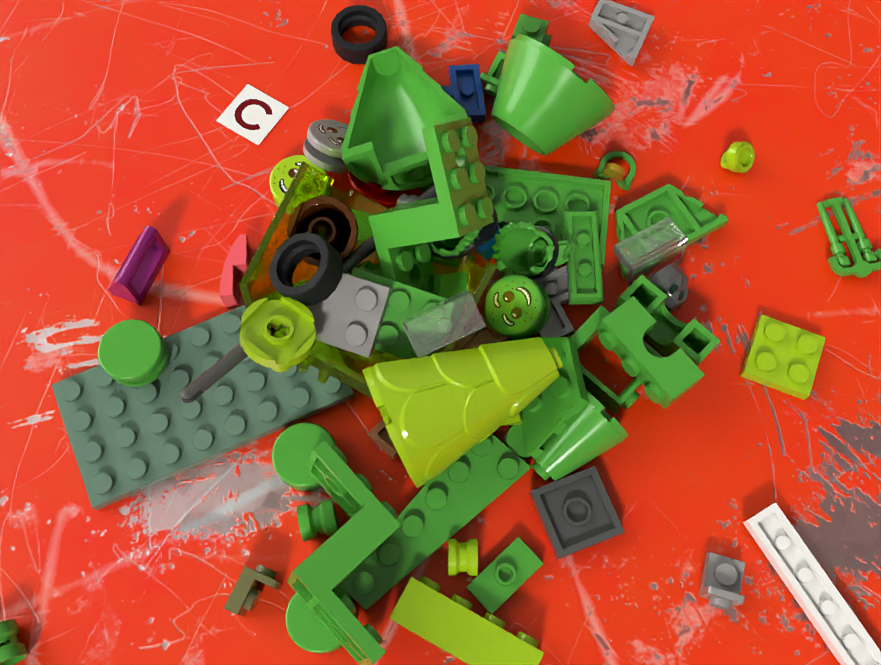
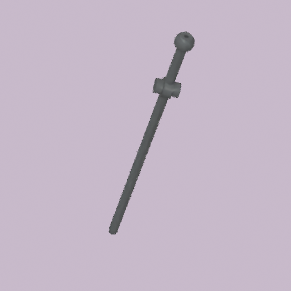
[180,185,437,403]

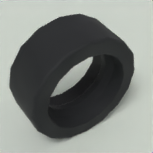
[331,5,387,64]
[269,232,343,306]

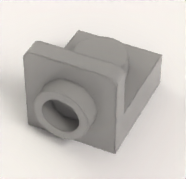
[698,552,746,611]

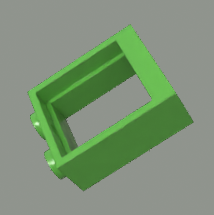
[570,305,663,415]

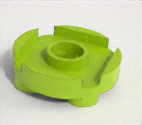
[239,296,316,372]

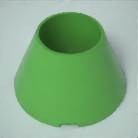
[491,34,615,156]

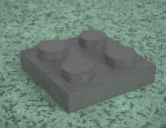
[529,466,625,560]

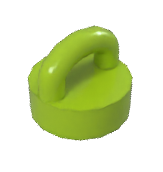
[720,141,755,173]

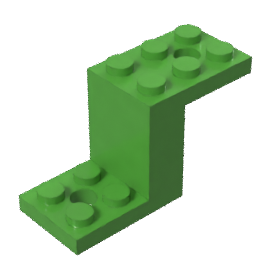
[368,117,494,292]
[287,440,401,665]

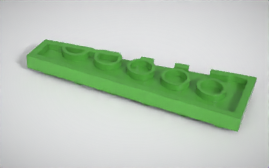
[339,434,531,610]

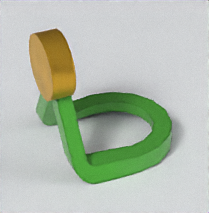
[593,151,636,191]

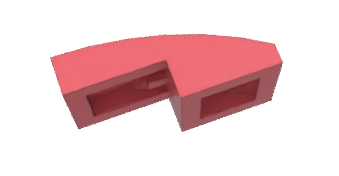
[219,234,252,308]

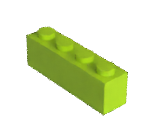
[389,576,544,665]

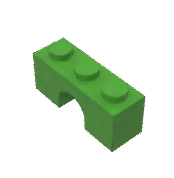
[613,274,721,367]
[596,296,705,409]

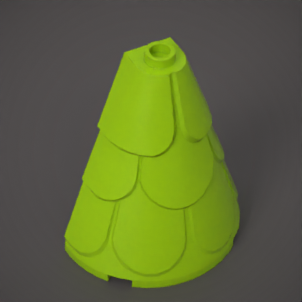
[362,337,563,488]

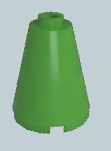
[531,390,629,481]

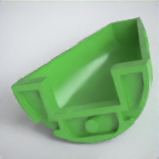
[341,46,468,191]

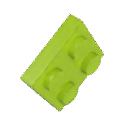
[740,314,826,400]

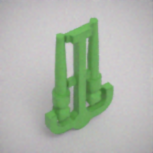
[816,197,881,278]

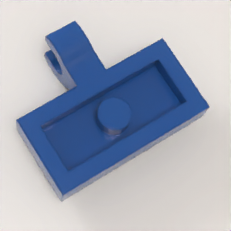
[441,64,486,122]

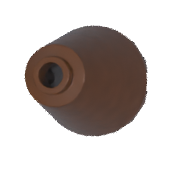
[287,195,358,267]

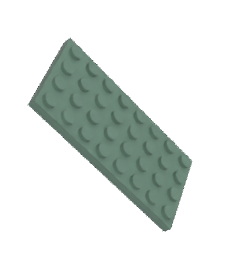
[51,281,355,510]

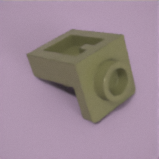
[224,564,282,617]

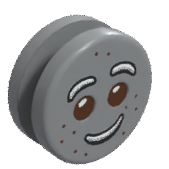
[303,119,349,173]

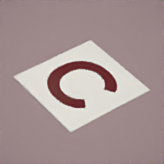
[216,84,289,145]

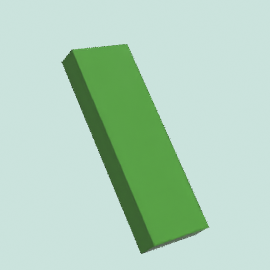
[564,211,604,305]

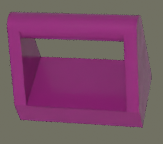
[108,225,171,306]

